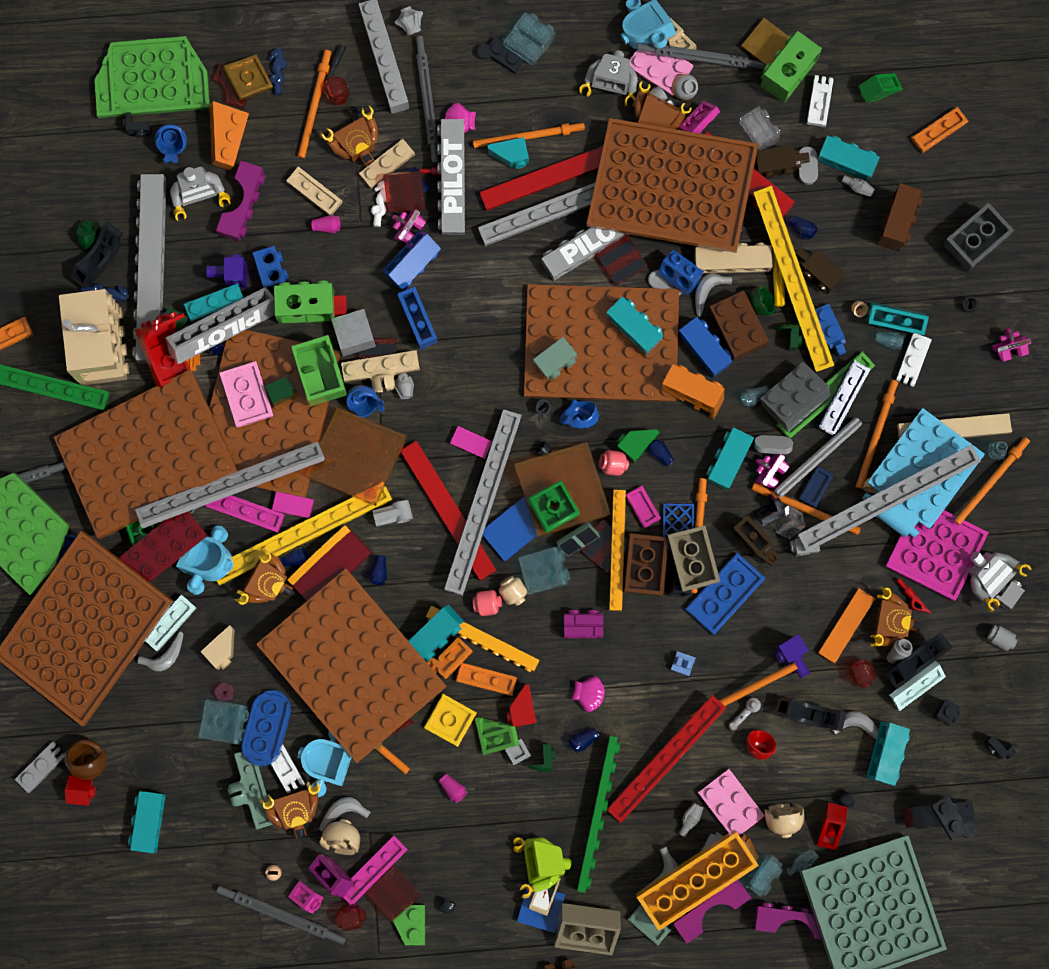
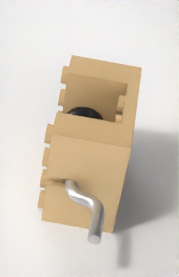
[59,289,129,385]

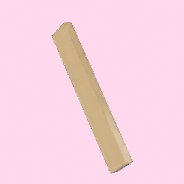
[897,414,1012,439]

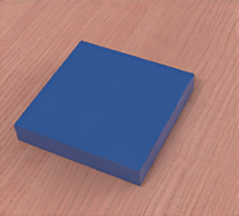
[517,884,566,933]

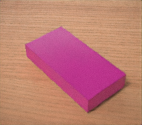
[450,426,493,460]
[626,486,661,529]
[272,492,314,519]

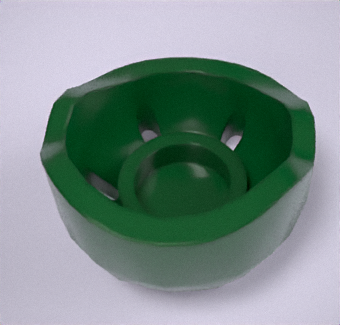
[749,285,776,316]

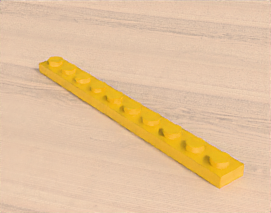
[754,186,834,372]
[217,482,392,586]

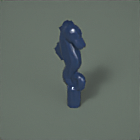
[268,48,287,95]
[81,283,129,302]

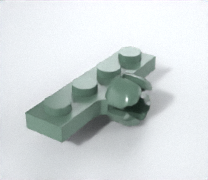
[228,752,273,830]

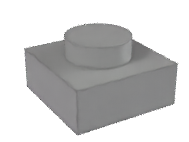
[505,739,531,765]

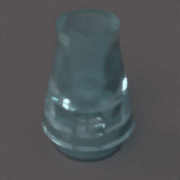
[875,331,905,351]
[740,385,769,408]
[988,441,1008,460]

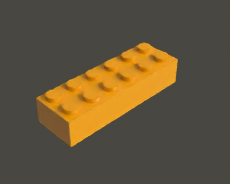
[636,829,759,931]

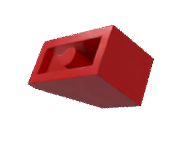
[507,684,536,727]
[817,802,847,850]

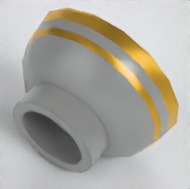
[673,74,698,101]

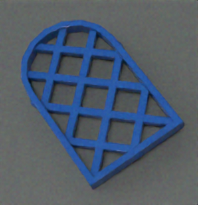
[662,503,694,552]

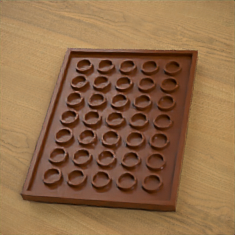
[587,118,758,253]
[524,284,679,402]
[210,330,341,498]
[54,369,238,539]
[0,531,173,727]
[257,569,447,763]

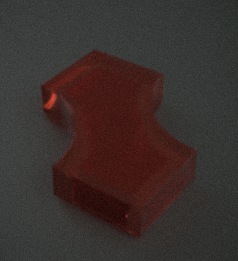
[214,63,248,109]

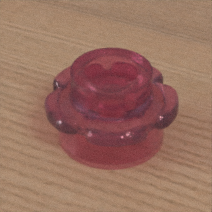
[215,683,234,702]

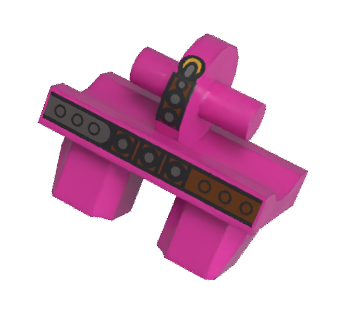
[392,209,426,244]
[992,328,1031,362]
[755,454,789,489]

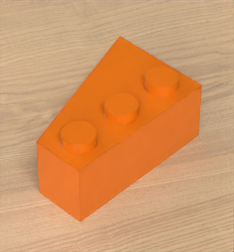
[209,101,249,171]
[662,364,724,420]

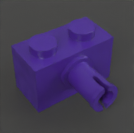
[207,255,248,289]
[774,634,810,679]

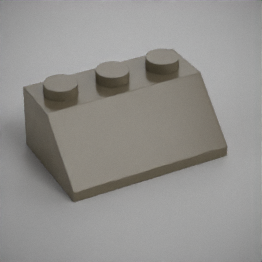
[667,526,720,592]
[554,903,621,955]

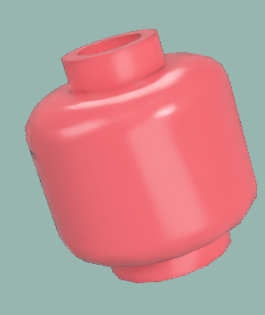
[599,450,629,476]
[473,590,502,616]

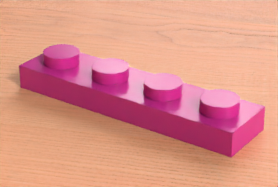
[206,495,285,533]
[343,836,408,906]

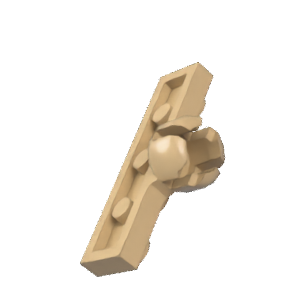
[341,350,420,392]

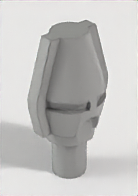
[842,175,875,197]
[395,373,414,399]
[679,803,703,837]

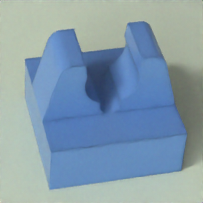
[671,651,695,677]

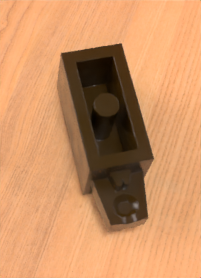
[756,145,810,179]
[795,247,846,294]
[731,515,780,566]

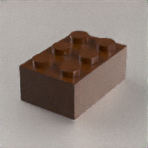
[877,183,923,252]
[708,291,769,361]
[622,534,668,596]

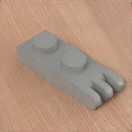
[15,742,65,793]

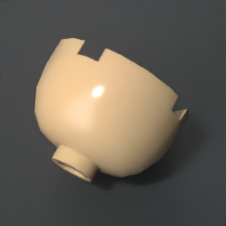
[764,803,804,838]
[320,819,360,855]

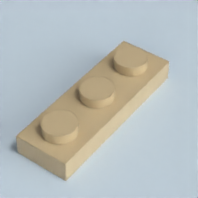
[359,139,415,189]
[286,167,343,215]

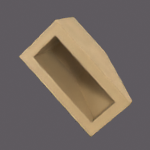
[201,625,235,670]

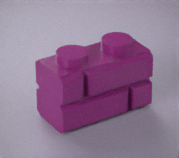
[564,610,603,638]
[308,854,354,898]

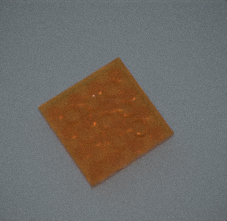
[305,408,407,506]
[514,442,611,538]

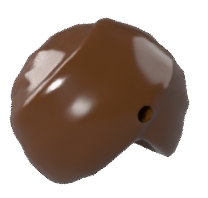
[64,739,107,780]

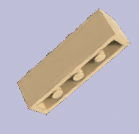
[694,243,772,274]

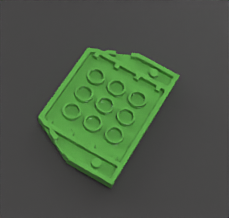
[95,36,210,118]
[0,473,69,595]

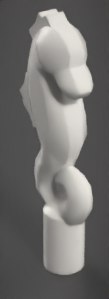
[371,180,392,227]

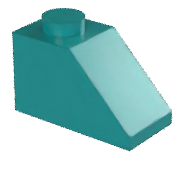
[487,137,529,169]

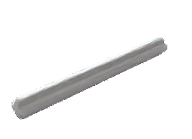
[774,417,862,498]

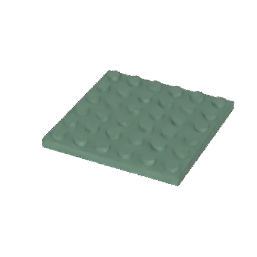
[800,835,947,969]

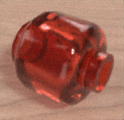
[323,76,350,105]
[848,659,876,689]
[336,904,367,931]

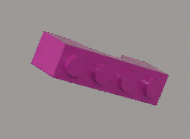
[216,161,266,242]
[672,879,751,944]
[753,903,822,940]

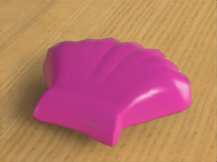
[445,103,476,133]
[571,676,605,713]

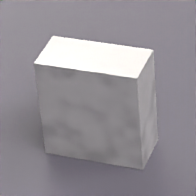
[331,309,376,357]

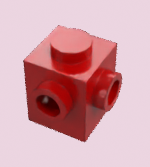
[65,776,96,806]

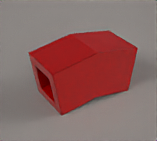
[334,295,347,318]

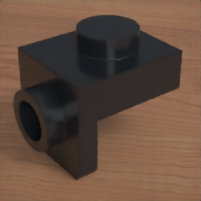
[123,112,152,138]
[755,494,784,526]
[984,736,1018,759]

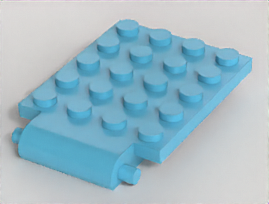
[862,408,985,538]

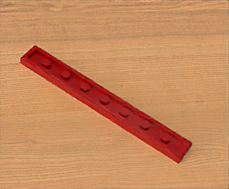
[480,146,603,211]
[400,441,497,581]
[607,695,726,823]

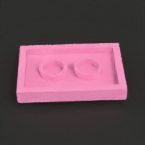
[630,50,694,97]
[220,361,274,428]
[698,769,765,836]

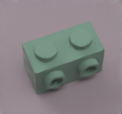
[533,337,577,381]

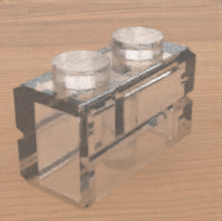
[739,106,780,150]

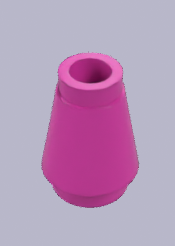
[312,214,340,233]
[439,774,467,803]

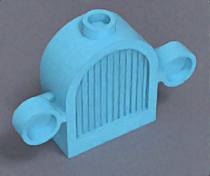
[620,0,676,49]
[176,526,233,595]
[297,731,351,797]

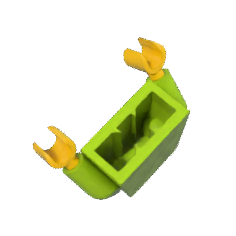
[514,837,571,898]

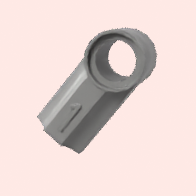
[373,500,413,527]

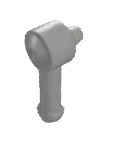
[728,698,761,731]

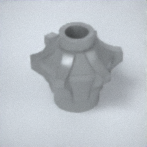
[395,6,423,35]

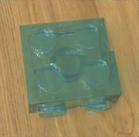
[503,12,556,65]
[519,547,570,595]
[199,700,249,745]
[746,855,783,897]

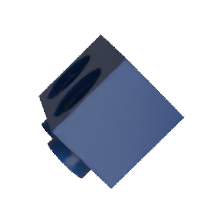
[253,246,289,291]
[657,249,704,295]

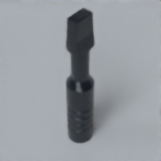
[325,44,346,85]

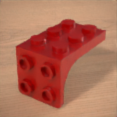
[135,311,190,387]

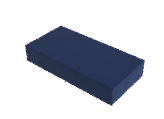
[798,466,834,508]

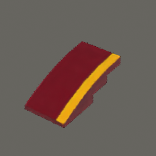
[288,525,372,601]

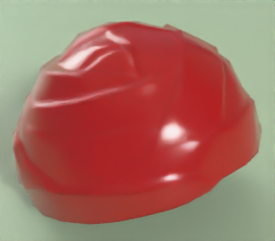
[746,730,776,760]

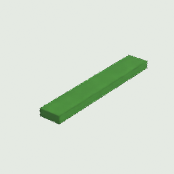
[776,351,875,438]

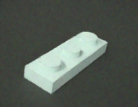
[146,595,196,652]
[889,661,946,711]

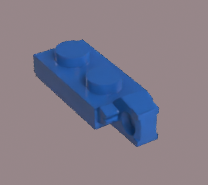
[815,304,846,357]

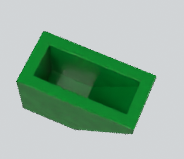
[859,73,903,103]
[617,429,660,463]

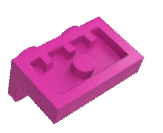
[679,101,720,134]

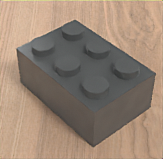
[943,203,1014,272]
[760,362,831,432]

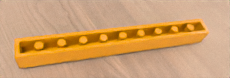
[609,490,626,611]
[426,606,539,672]

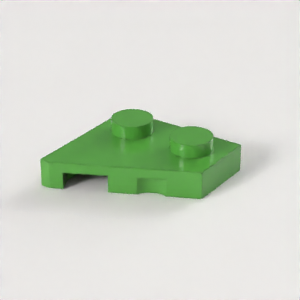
[475,717,519,755]
[387,905,425,945]

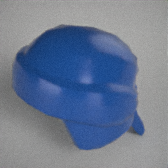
[154,124,187,164]
[346,386,385,418]

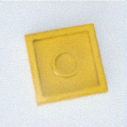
[424,694,477,747]

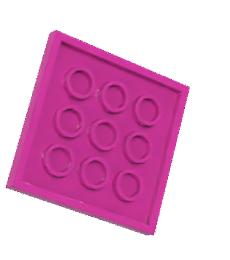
[885,510,989,601]

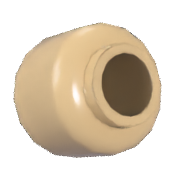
[499,576,527,606]

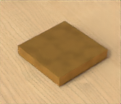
[741,18,789,67]
[222,54,273,101]

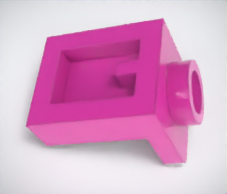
[288,881,324,914]

